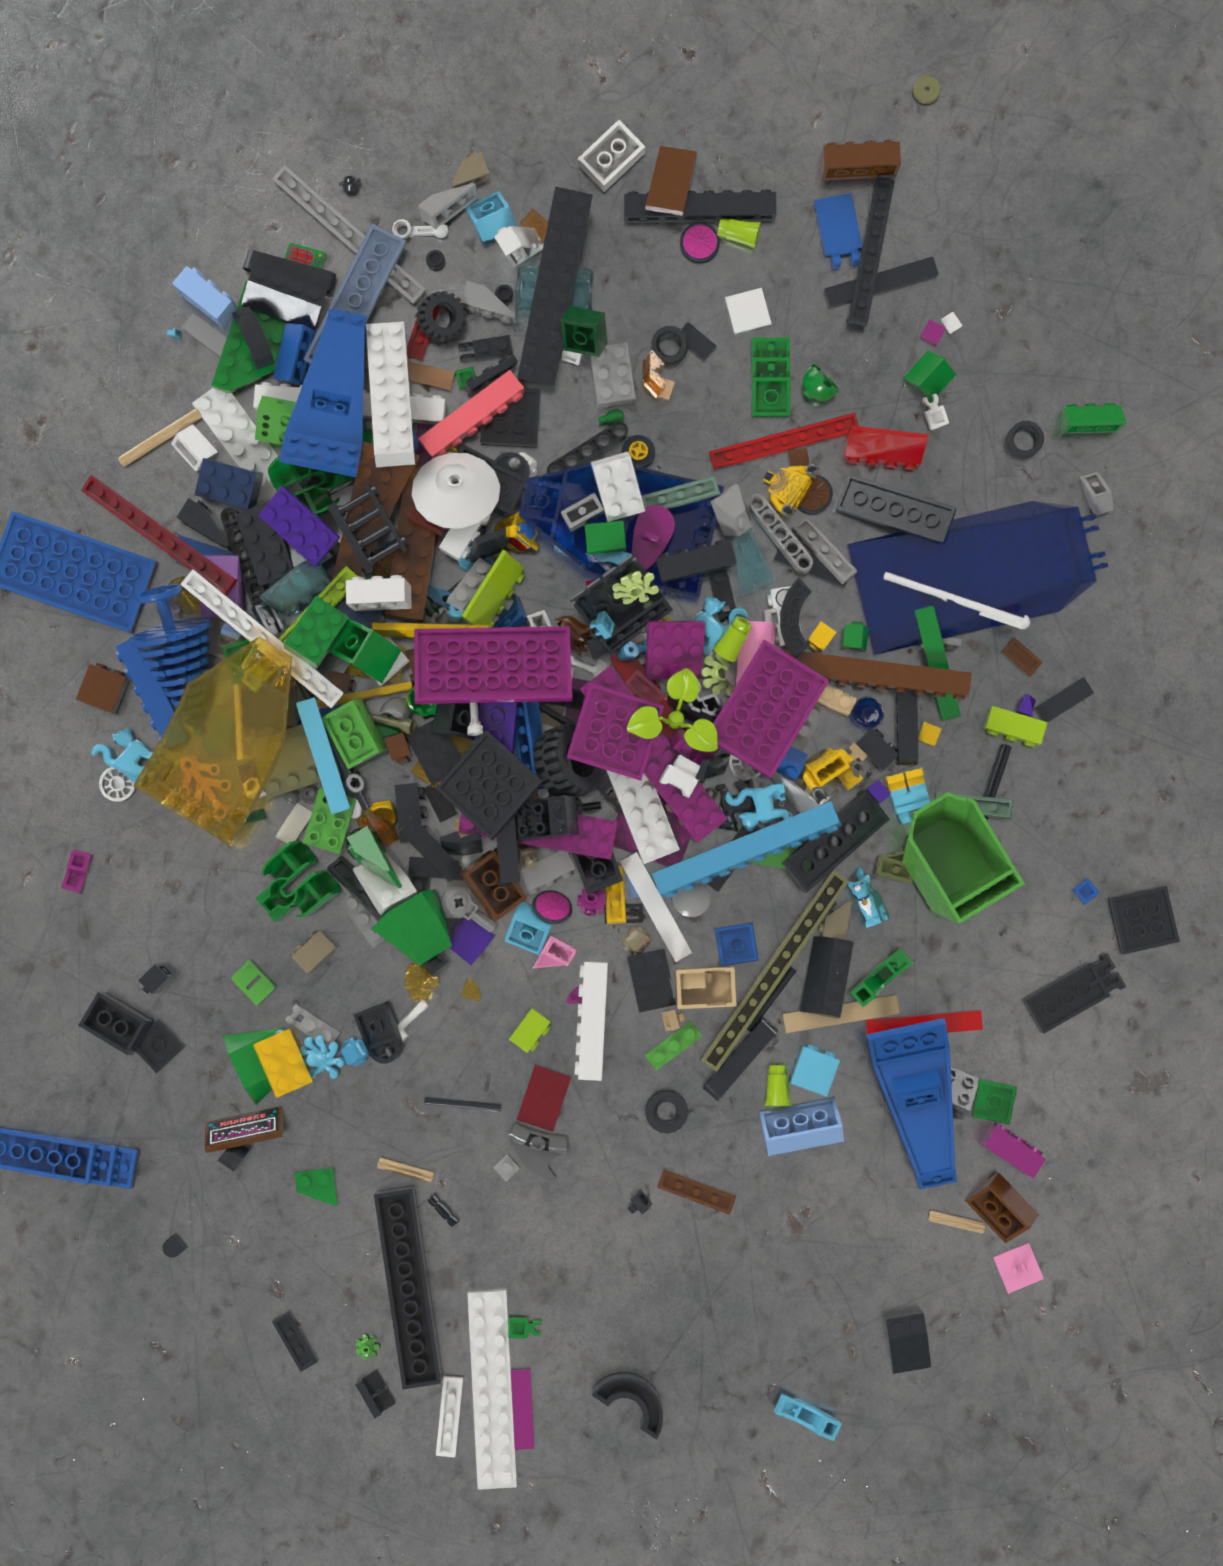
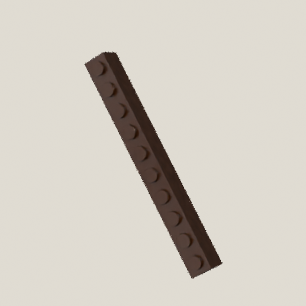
[780,649,972,700]

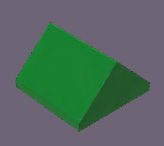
[902,350,956,403]
[585,520,626,555]

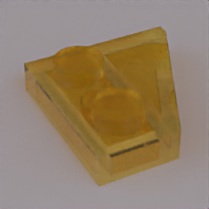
[168,575,201,619]

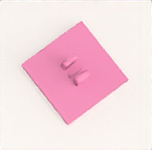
[993,1243,1044,1294]

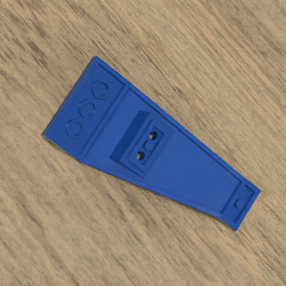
[867,1018,957,1190]

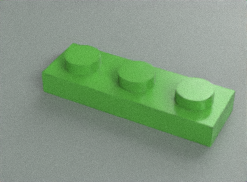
[645,1021,702,1071]

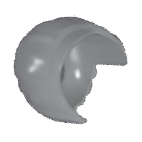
[378,696,412,730]

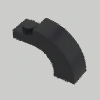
[231,306,275,371]

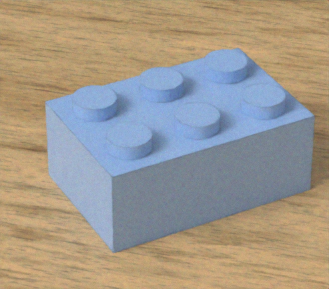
[172,266,236,328]

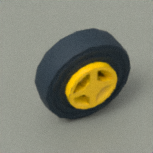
[622,435,655,469]

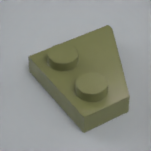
[874,850,913,884]

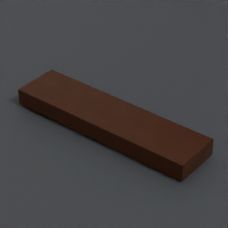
[657,1169,736,1215]

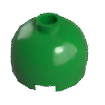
[803,364,839,402]

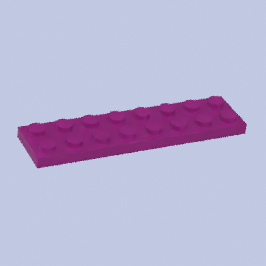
[458,813,618,860]

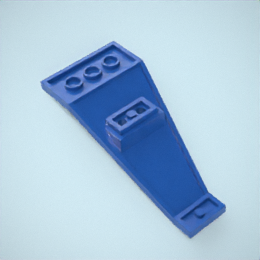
[279,309,367,477]

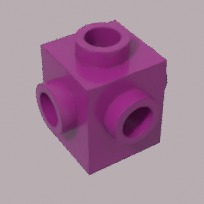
[577,889,605,916]

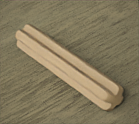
[377,1158,434,1183]
[928,1211,986,1233]

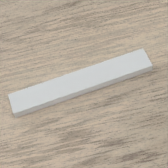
[620,852,692,962]

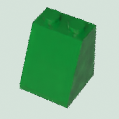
[330,619,402,683]

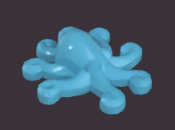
[299,1035,345,1079]

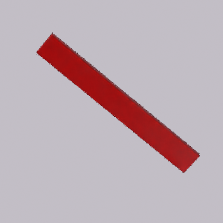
[708,413,859,471]

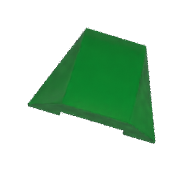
[371,889,452,966]
[223,1027,285,1105]

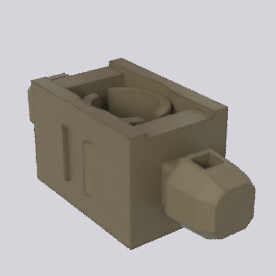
[517,843,538,869]

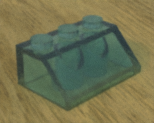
[259,563,332,615]

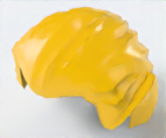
[365,801,397,830]

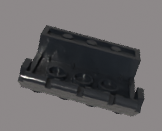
[570,555,673,655]

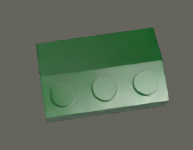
[1060,403,1126,434]

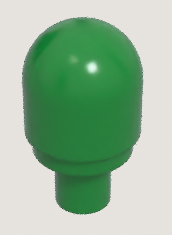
[598,409,625,425]

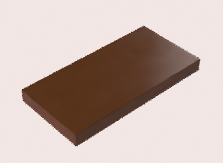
[646,146,697,216]

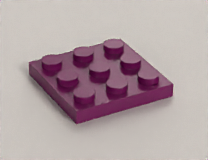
[644,621,705,679]

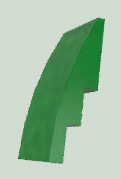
[752,337,791,416]

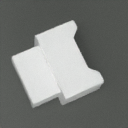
[659,755,700,798]

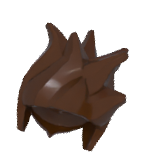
[555,615,593,656]

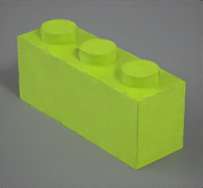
[983,706,1048,748]

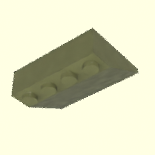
[250,724,342,799]

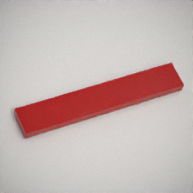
[866,1010,983,1039]

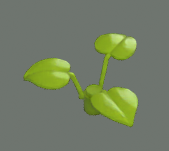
[627,668,718,752]

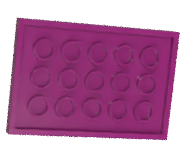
[713,639,829,779]

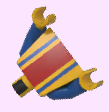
[493,512,539,553]

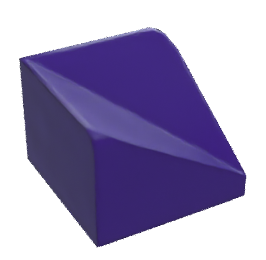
[1016,694,1036,717]
[868,780,890,804]

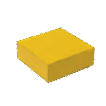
[918,722,942,747]

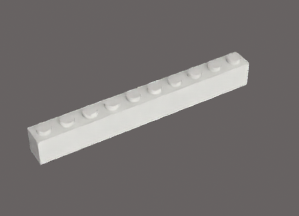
[253,382,447,425]

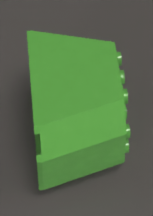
[902,792,1025,924]

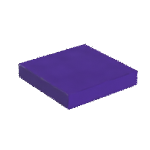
[450,917,495,965]

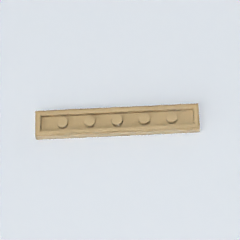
[782,995,900,1033]

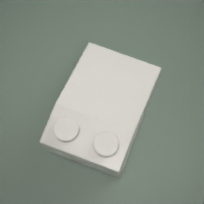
[353,852,417,917]

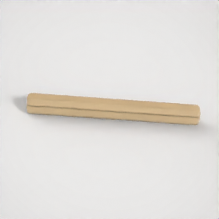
[118,409,202,467]

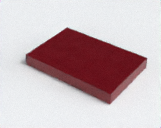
[517,1064,571,1132]

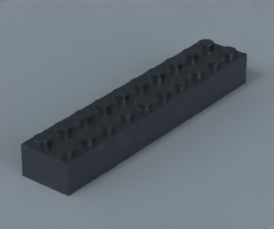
[517,186,593,387]
[374,1186,443,1390]

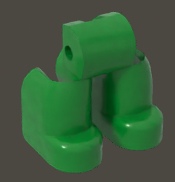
[268,456,353,517]
[255,840,341,922]

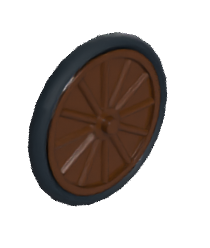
[798,474,833,514]

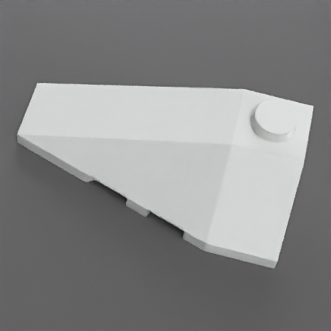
[772,768,839,813]

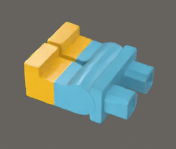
[884,768,930,824]

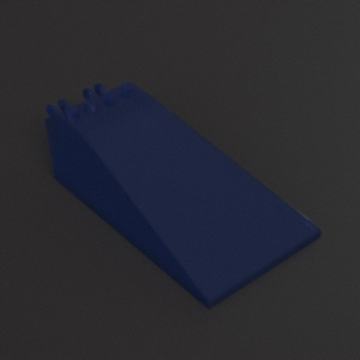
[847,501,1109,656]

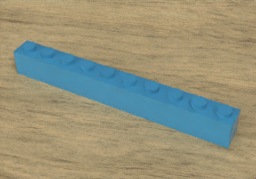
[652,801,842,898]

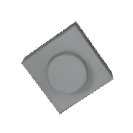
[493,1154,520,1182]

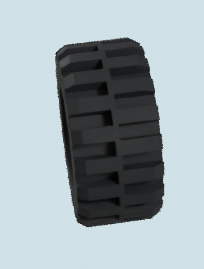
[533,723,605,798]

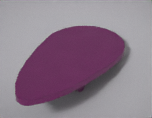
[632,505,675,570]

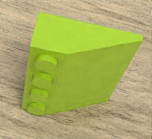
[462,550,526,628]

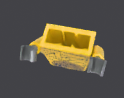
[763,464,820,519]
[803,748,865,804]

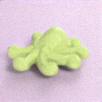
[612,571,659,604]
[701,653,735,696]

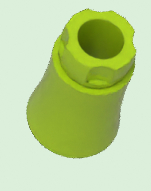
[717,218,761,249]
[713,616,752,662]
[765,1065,792,1106]

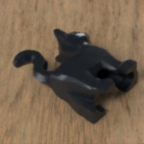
[716,779,756,835]

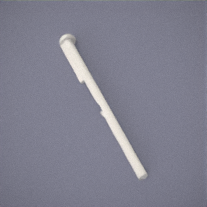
[883,572,1030,629]

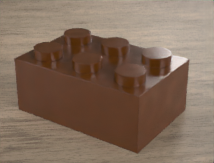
[459,850,527,921]

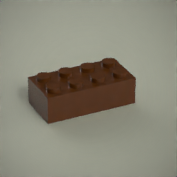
[820,139,901,180]

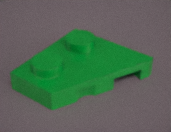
[294,1167,338,1206]

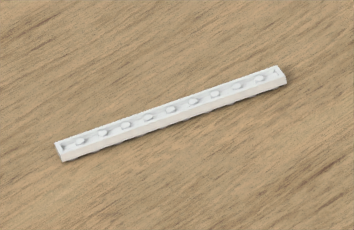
[181,570,344,708]

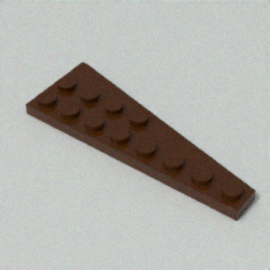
[331,442,420,582]

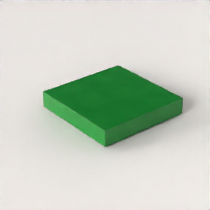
[971,1079,1017,1125]

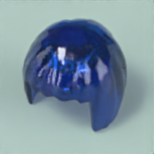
[852,696,884,728]

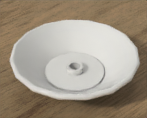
[412,453,500,529]

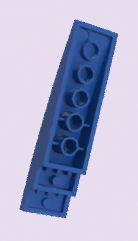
[0,1128,139,1189]

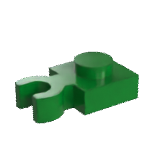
[508,1317,542,1338]

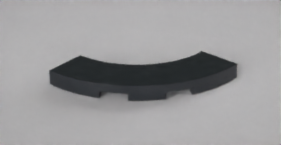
[780,578,812,658]

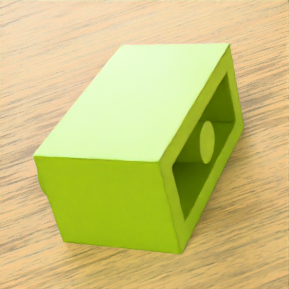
[509,1007,551,1053]

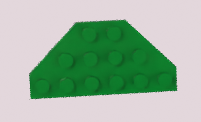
[211,281,285,394]

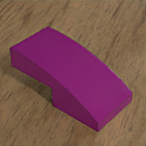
[61,850,92,894]

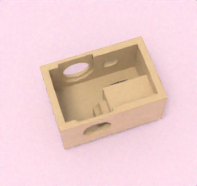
[675,967,736,1009]

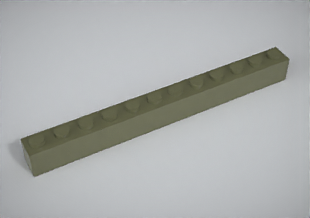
[700,870,849,1072]

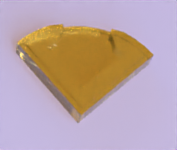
[461,978,481,1002]

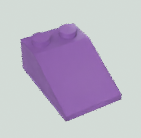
[199,555,245,618]

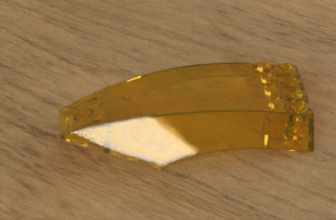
[133,637,292,846]

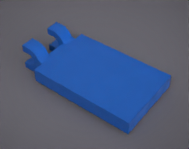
[814,193,863,269]

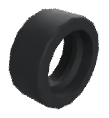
[651,326,689,362]
[1006,421,1044,459]

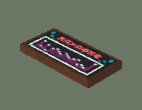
[204,1107,283,1153]

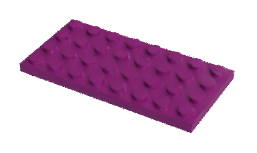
[414,626,572,704]

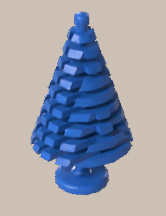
[128,584,211,737]

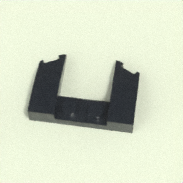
[408,857,463,938]

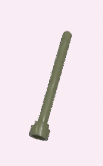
[369,713,416,735]

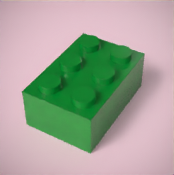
[284,596,349,669]

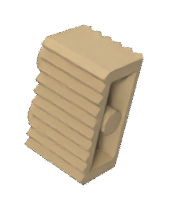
[817,684,857,717]

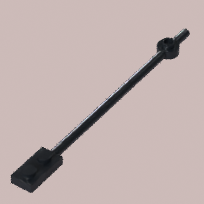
[251,600,370,812]

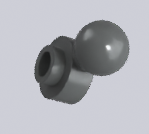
[284,784,319,804]

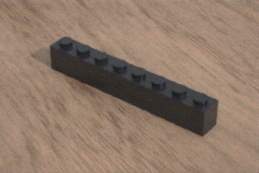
[624,189,777,222]

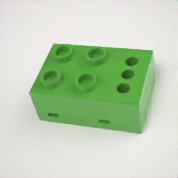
[255,396,296,445]
[321,698,388,769]
[303,788,357,855]

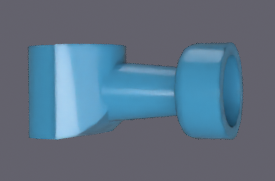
[618,640,646,663]

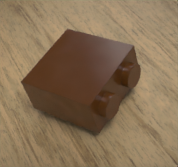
[76,662,129,715]

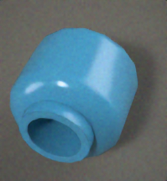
[340,1037,369,1068]

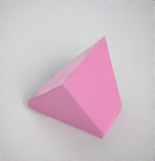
[532,935,577,969]

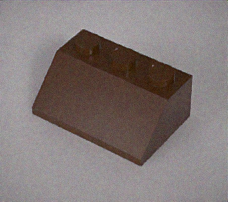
[966,1172,1039,1243]

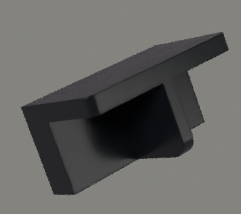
[355,1370,396,1419]

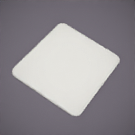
[941,312,962,334]

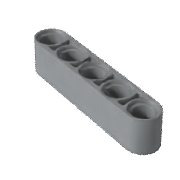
[749,494,813,575]

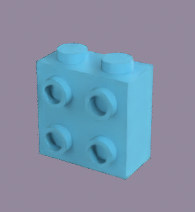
[789,1044,840,1097]

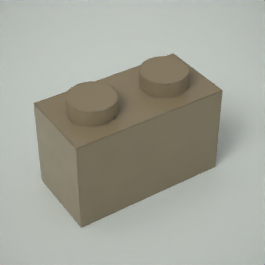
[292,930,337,974]

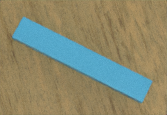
[296,697,350,814]

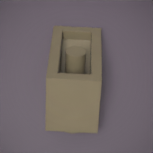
[452,152,490,188]
[819,901,852,940]

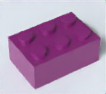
[978,1123,1046,1179]

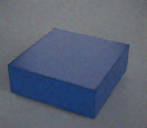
[1072,878,1100,905]

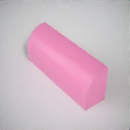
[736,621,776,684]

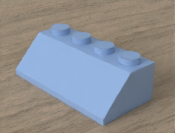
[759,1097,844,1156]

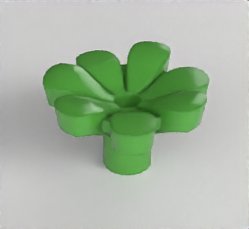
[355,1334,380,1360]

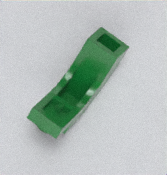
[850,947,915,1007]

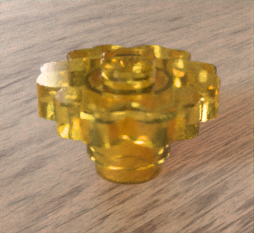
[404,963,438,1001]

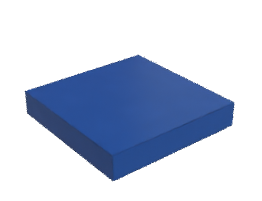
[714,922,759,967]

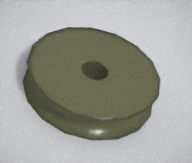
[913,75,941,104]

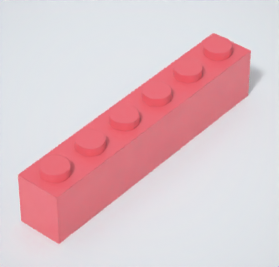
[418,370,524,459]

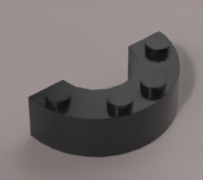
[592,1374,663,1440]

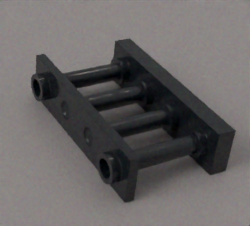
[327,483,409,575]

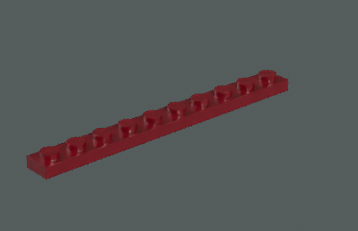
[81,475,238,596]

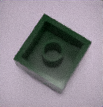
[560,306,608,357]

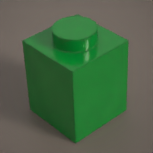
[843,621,869,651]

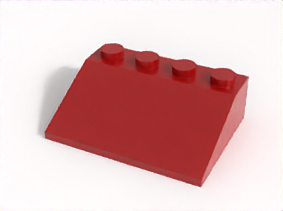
[843,425,929,470]

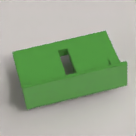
[230,960,276,1006]

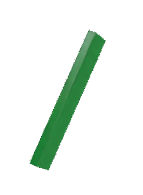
[914,605,961,721]

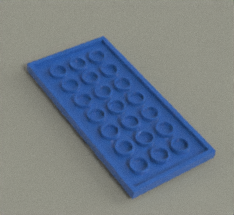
[0,511,157,633]

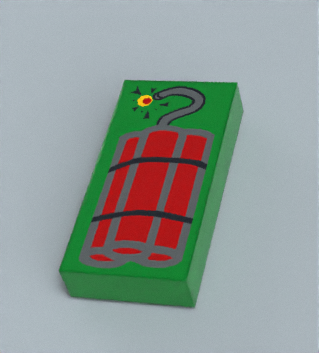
[285,242,327,269]

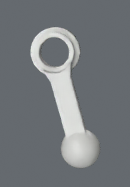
[392,219,448,239]

